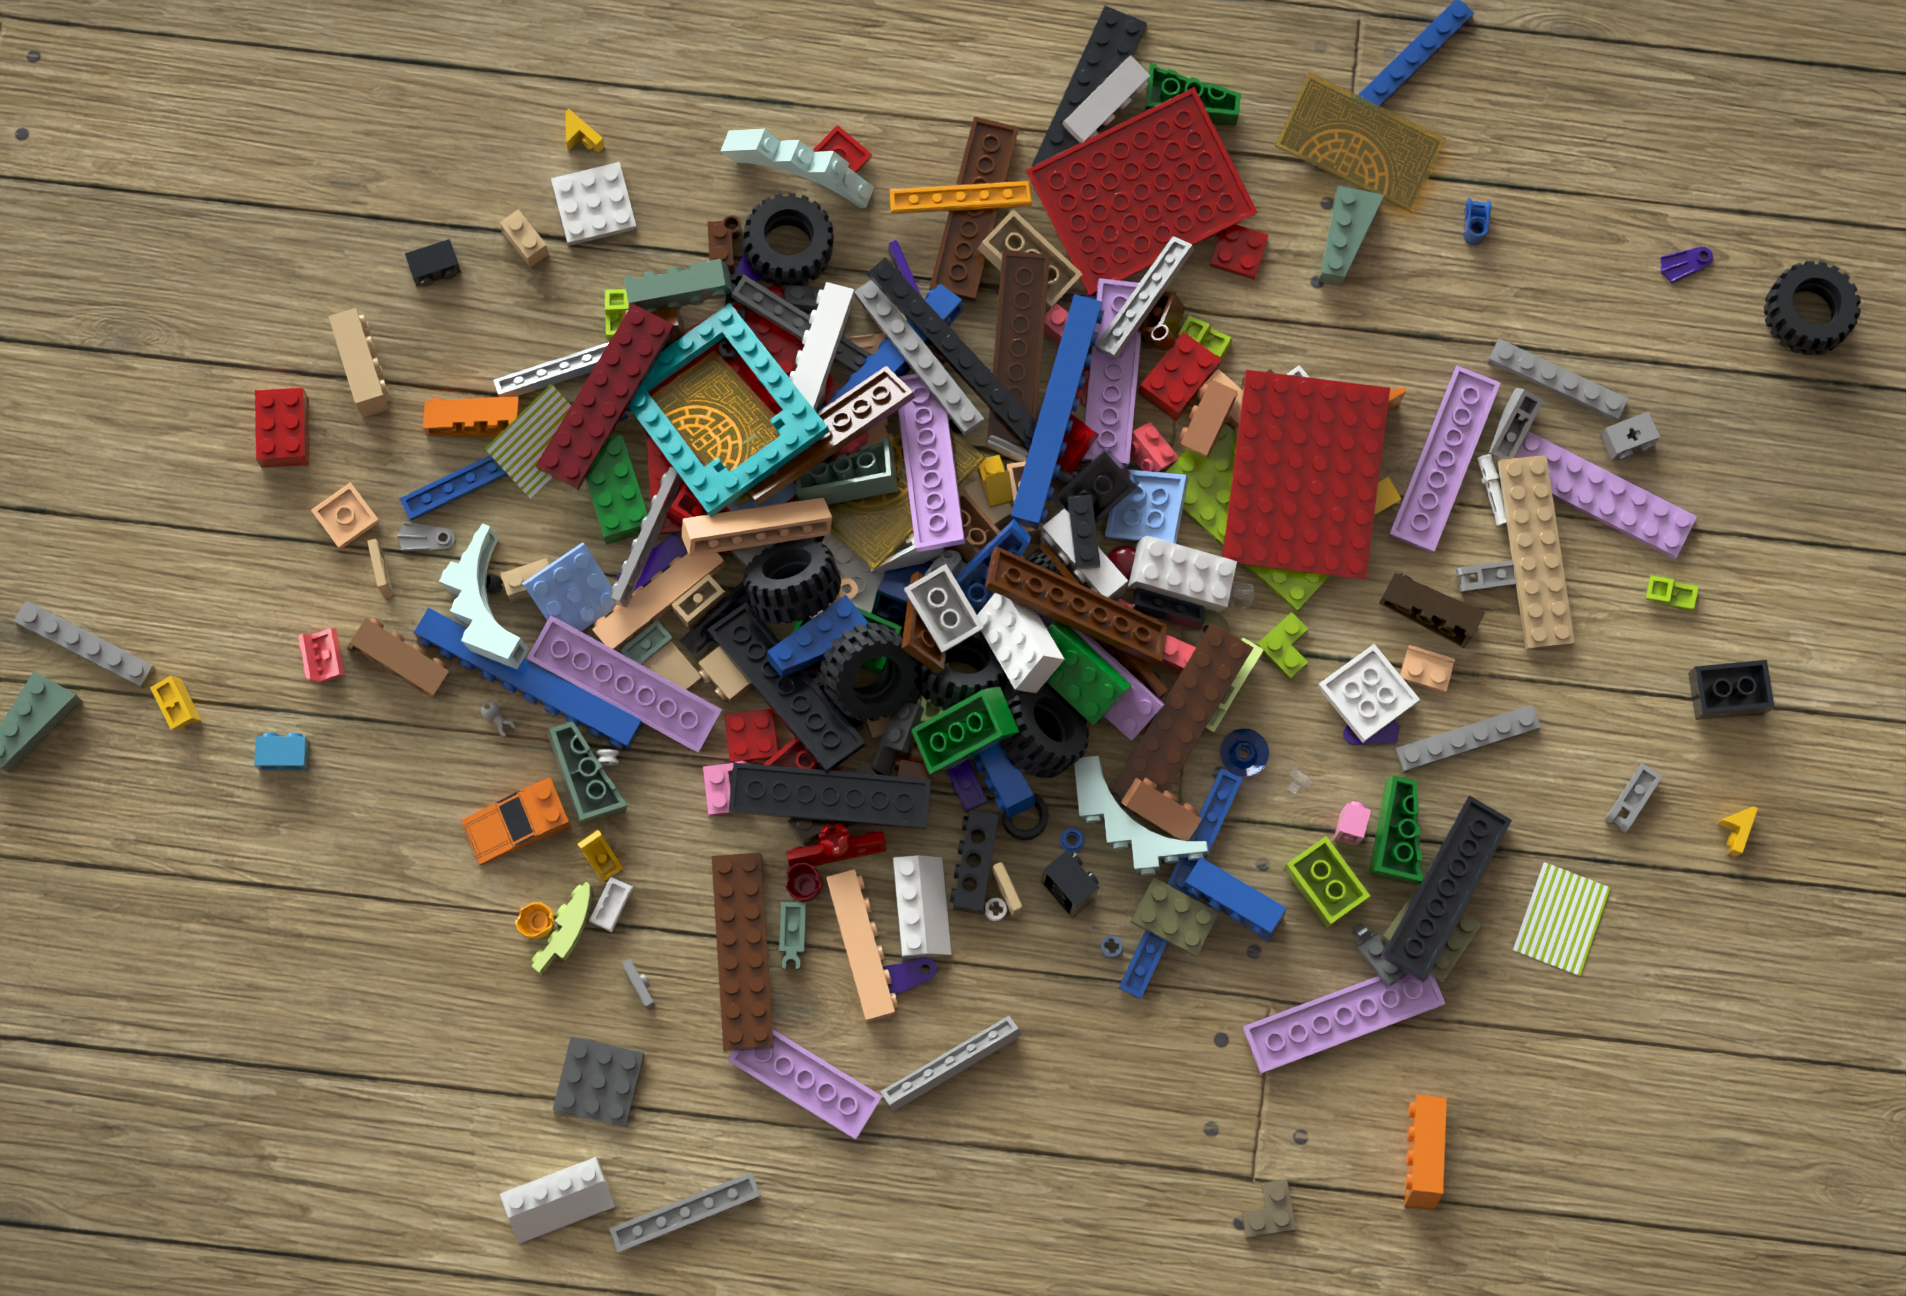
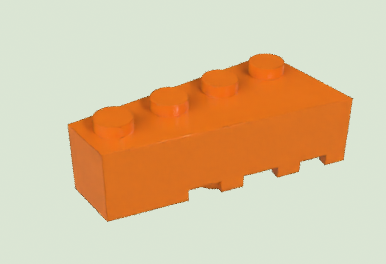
[423,397,523,438]
[1404,1094,1447,1210]

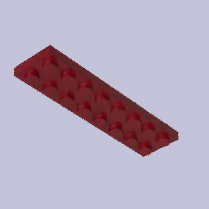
[536,303,675,490]

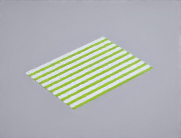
[485,384,571,499]
[1513,862,1611,976]

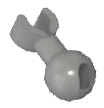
[481,702,515,737]

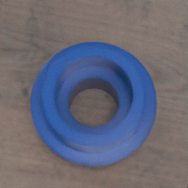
[1060,828,1084,853]

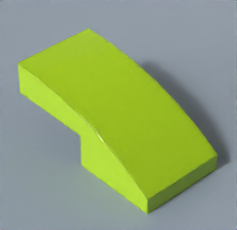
[605,289,630,340]
[1178,315,1233,361]
[1646,575,1699,612]

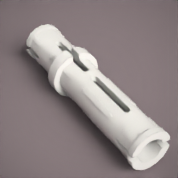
[1477,454,1507,527]

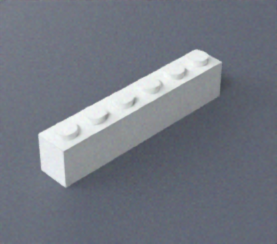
[789,282,854,411]

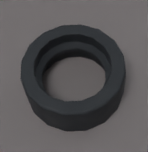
[1002,793,1049,841]

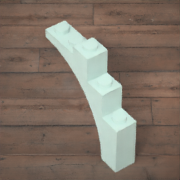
[721,129,874,208]
[439,523,529,669]
[1074,756,1209,876]

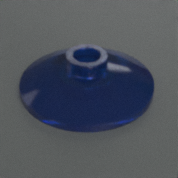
[1220,728,1269,777]

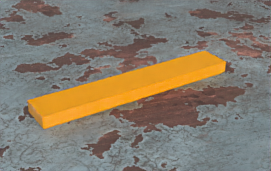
[889,181,1032,215]

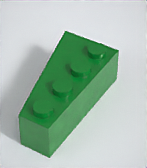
[1144,63,1241,126]

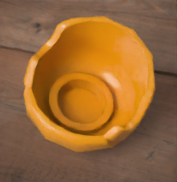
[515,902,555,940]

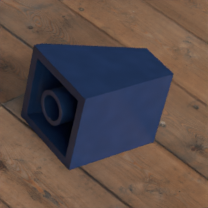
[871,561,934,632]

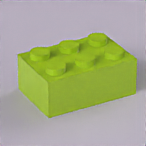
[1283,836,1370,928]

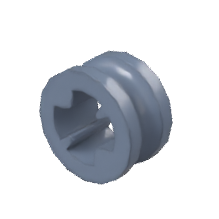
[1101,935,1123,958]

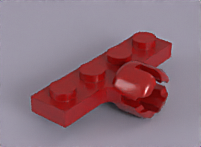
[786,823,886,868]

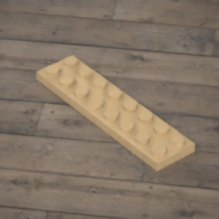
[1498,455,1575,650]

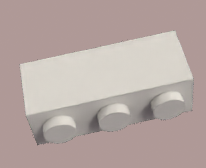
[904,564,984,653]

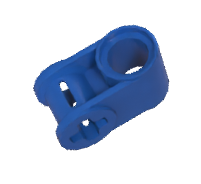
[1464,198,1492,246]

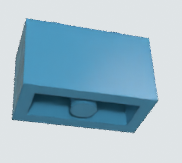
[254,733,309,770]

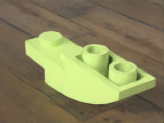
[1206,638,1263,733]
[532,882,592,976]

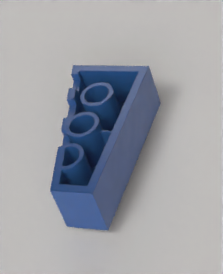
[954,519,1031,615]
[767,595,868,678]
[973,743,1035,818]
[1185,857,1286,942]

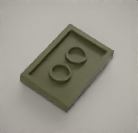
[1130,878,1220,957]

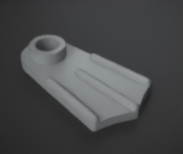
[397,522,455,552]

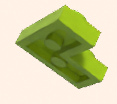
[1257,612,1308,680]

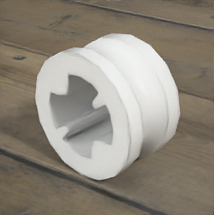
[597,749,619,766]
[985,898,1007,922]

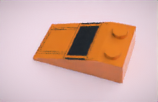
[461,777,571,865]

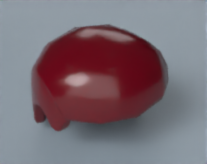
[1107,545,1136,581]
[785,862,823,902]

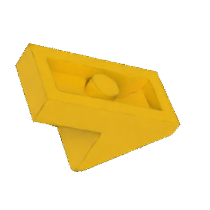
[565,109,605,153]
[975,455,1013,507]
[1717,806,1758,857]
[578,830,623,882]

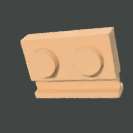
[1400,645,1455,693]

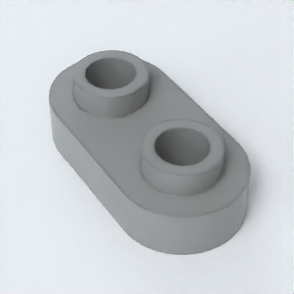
[925,550,963,577]

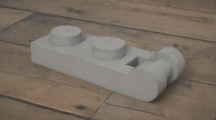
[1456,560,1517,593]
[1604,763,1663,833]

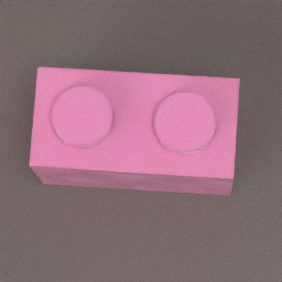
[1333,802,1371,847]

